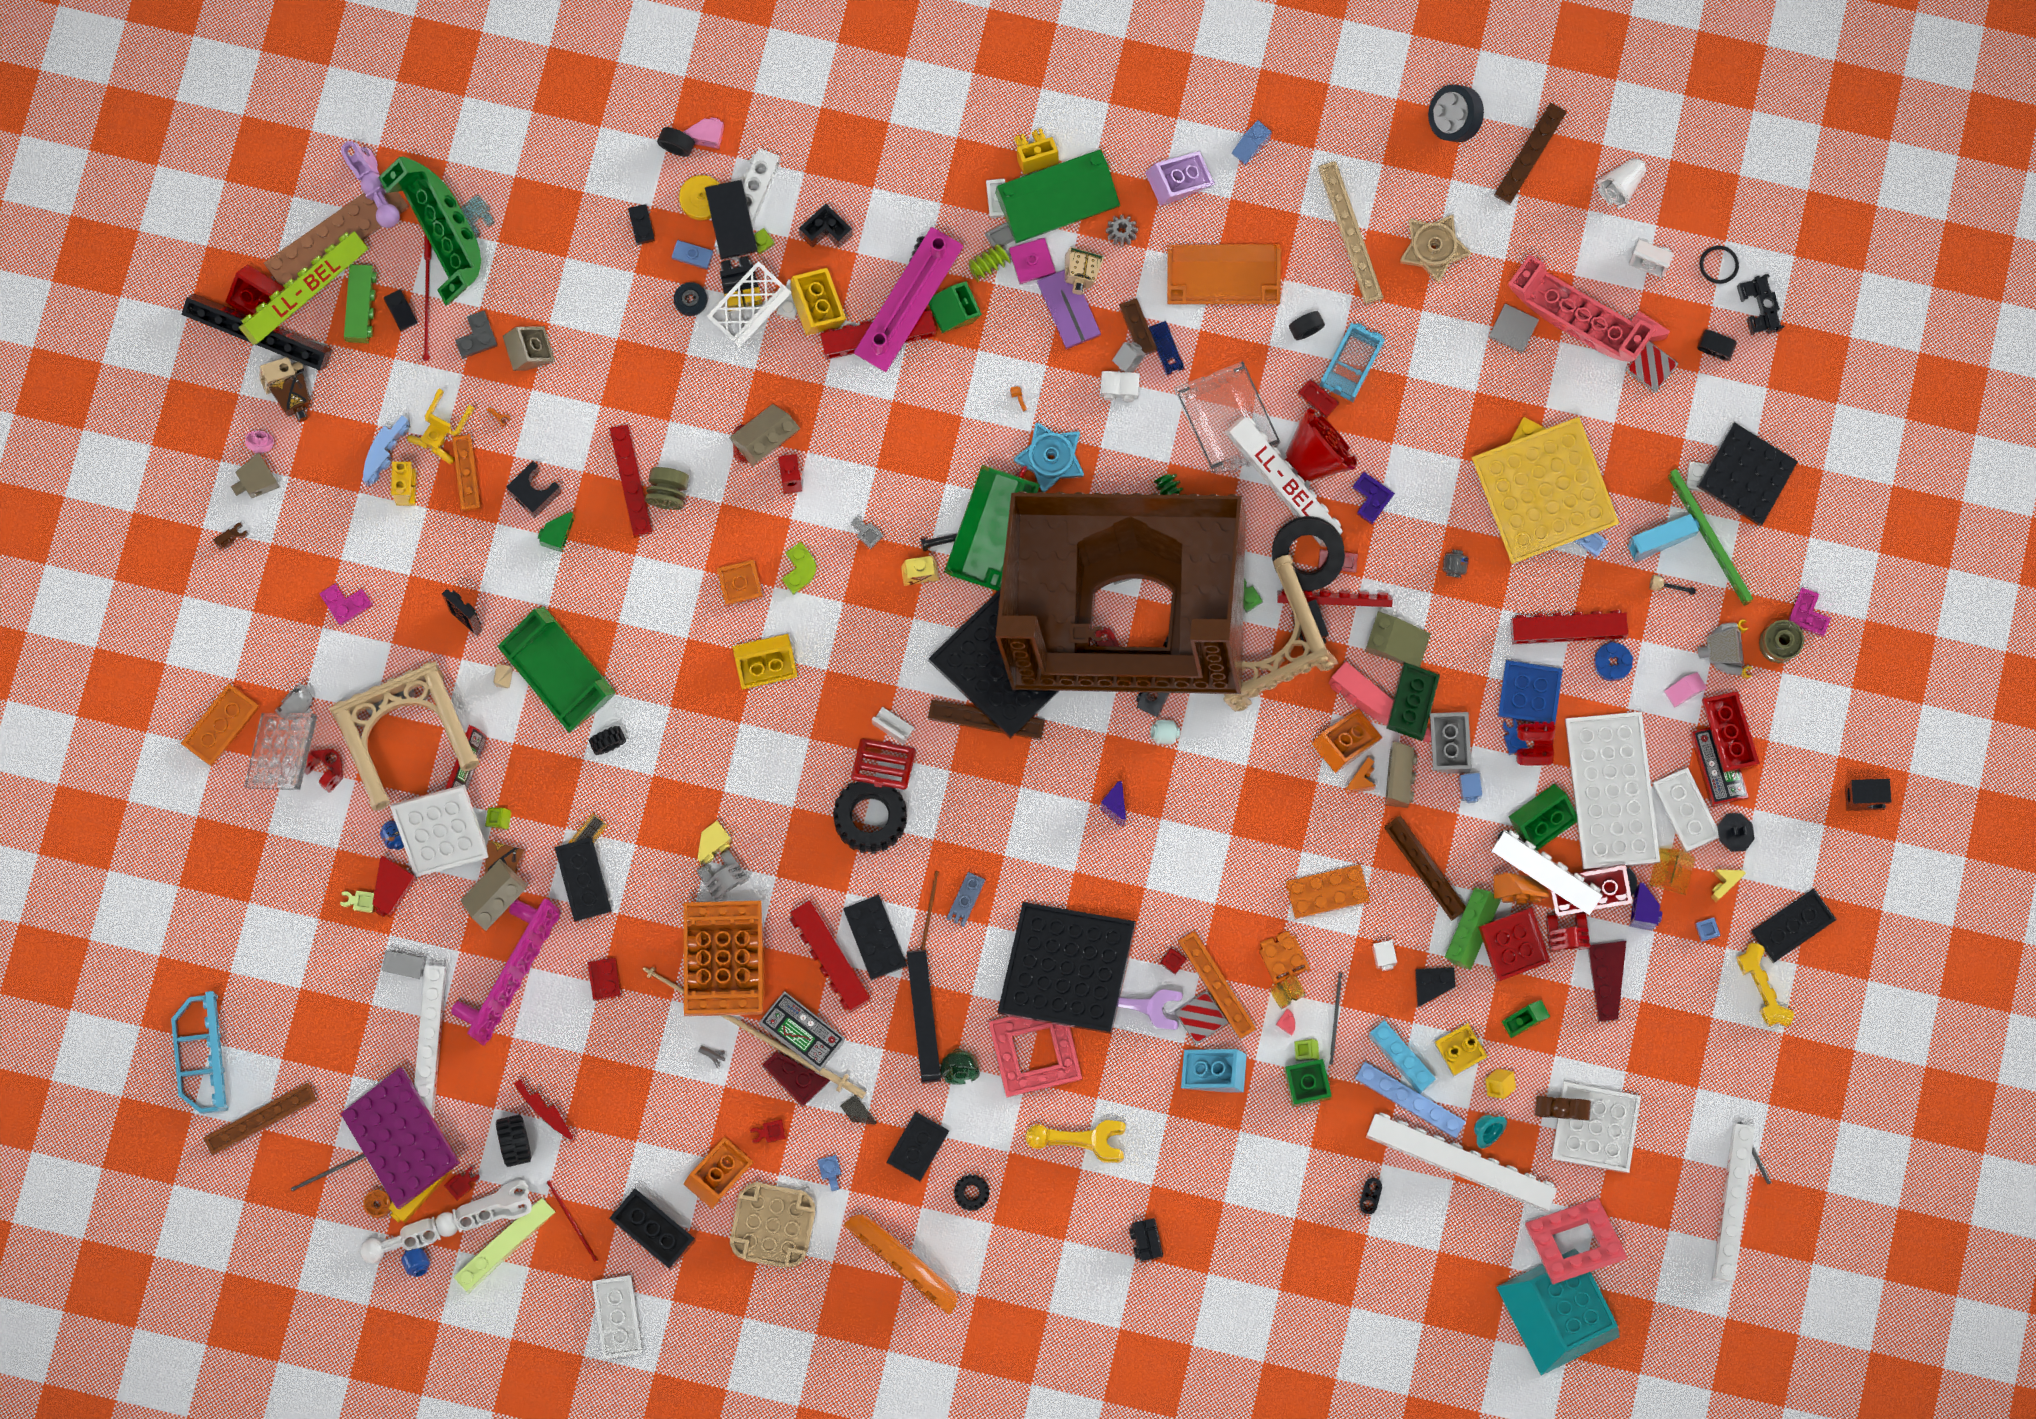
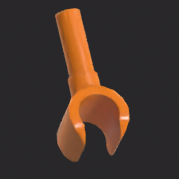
[1010,386,1027,412]
[487,407,511,427]

